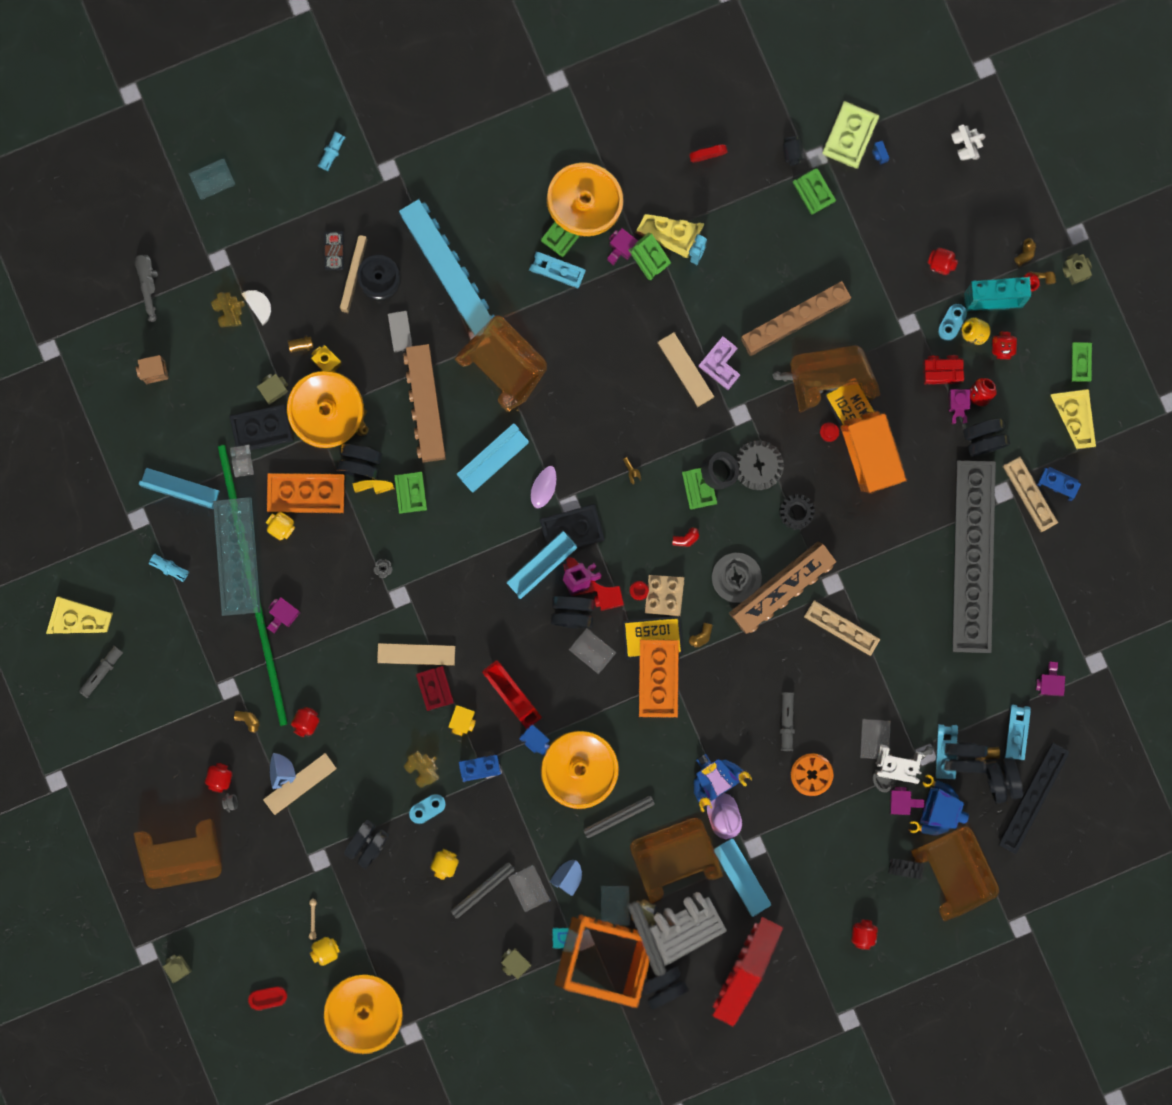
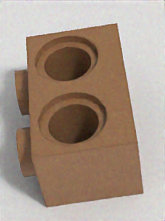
[136,355,169,384]

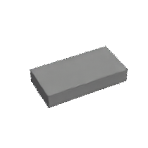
[388,311,412,352]

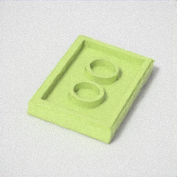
[822,101,879,168]

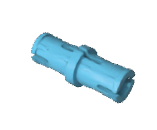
[318,132,345,171]
[149,554,189,582]

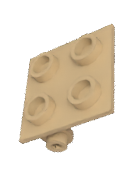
[645,575,684,616]

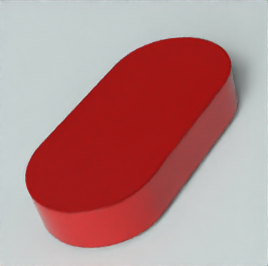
[689,144,728,162]
[248,986,287,1010]

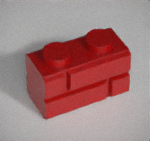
[923,355,964,384]

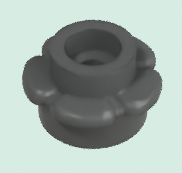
[374,559,393,578]
[222,793,238,812]

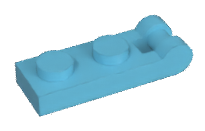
[689,234,707,265]
[529,252,586,289]
[1005,704,1031,760]
[936,724,958,779]

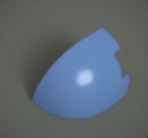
[270,753,296,789]
[550,860,582,896]

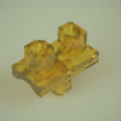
[211,292,245,327]
[404,751,439,788]

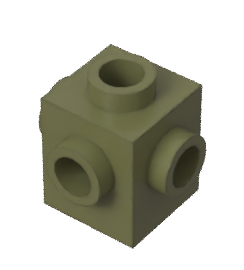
[1062,253,1092,285]

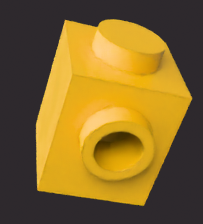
[311,346,342,372]
[449,705,476,736]

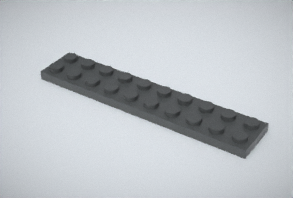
[952,460,996,653]

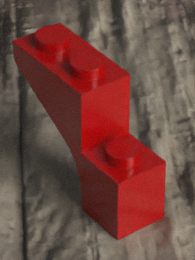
[563,557,624,611]
[482,660,542,729]

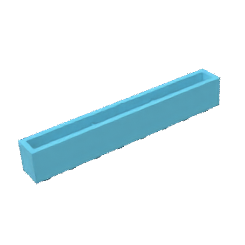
[399,199,499,342]

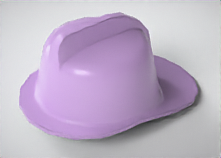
[707,793,742,839]

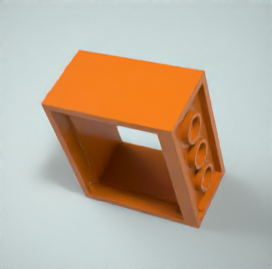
[840,411,906,493]
[554,915,649,1007]

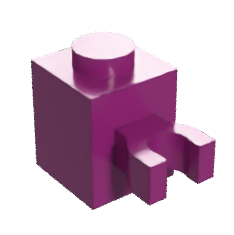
[607,228,638,265]
[948,390,970,424]
[563,563,601,596]
[267,597,300,633]
[1036,662,1065,696]
[889,787,924,815]

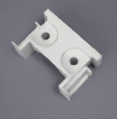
[875,744,926,784]

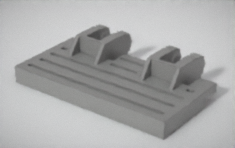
[650,892,726,965]

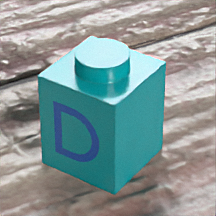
[553,928,569,948]

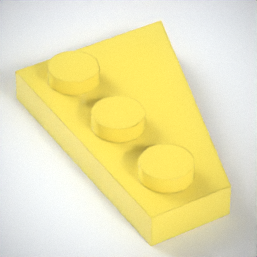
[636,214,704,258]
[1050,389,1096,449]
[46,597,113,634]

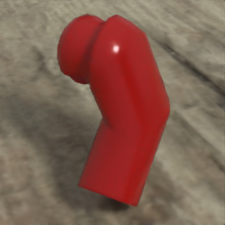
[672,527,699,547]

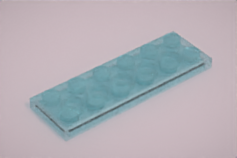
[213,497,261,616]

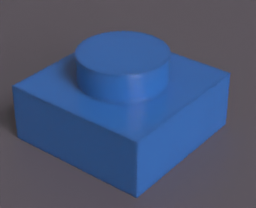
[872,141,889,164]

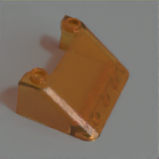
[455,316,547,412]
[791,345,880,412]
[630,818,723,904]
[134,819,222,889]
[911,826,999,921]

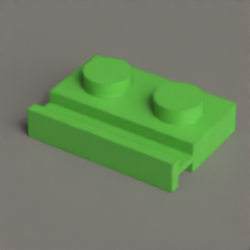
[793,168,836,215]
[541,222,580,258]
[628,232,671,280]
[682,468,717,510]
[394,472,427,514]

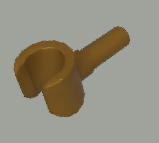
[1029,272,1056,284]
[623,457,641,484]

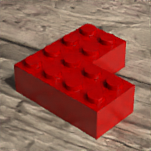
[713,917,783,1027]

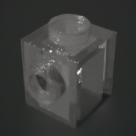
[230,445,254,477]

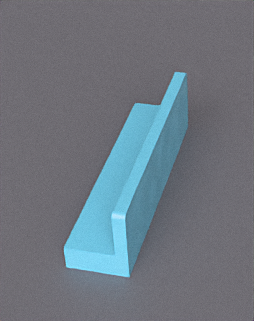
[457,423,529,492]
[139,468,220,509]
[506,531,577,599]
[713,839,771,917]

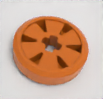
[791,753,833,796]

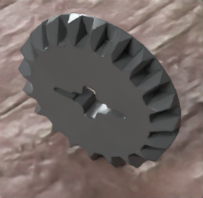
[735,440,784,490]
[712,553,762,603]

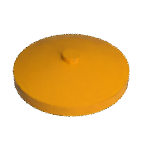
[547,163,623,236]
[287,371,364,448]
[541,731,618,809]
[324,975,402,1053]

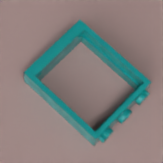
[964,277,1031,311]

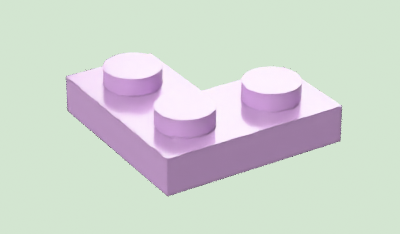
[698,337,740,390]

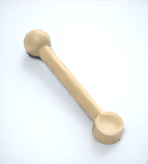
[309,899,317,940]

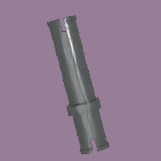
[78,646,123,698]
[780,693,795,751]

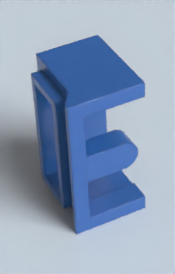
[1037,467,1081,501]
[520,725,550,755]
[459,755,501,782]

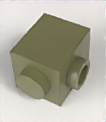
[257,374,288,405]
[501,949,531,979]
[163,955,192,983]

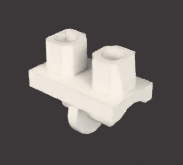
[951,124,985,160]

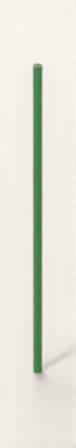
[218,445,288,726]

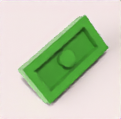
[1071,342,1092,382]

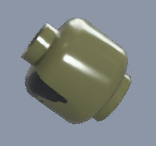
[630,899,658,926]

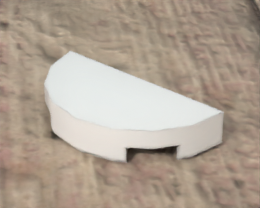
[241,291,271,325]

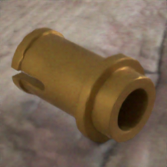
[288,336,313,353]
[975,747,1000,761]

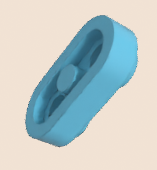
[938,304,967,340]
[409,794,446,824]

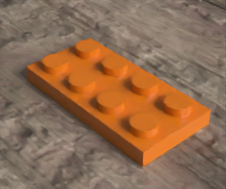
[267,474,345,513]
[639,639,679,717]

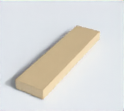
[340,235,367,313]
[658,333,714,407]
[1003,457,1058,532]
[804,601,880,656]
[378,644,455,666]
[263,753,337,815]

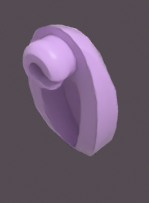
[531,466,556,508]

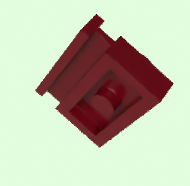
[416,666,454,711]

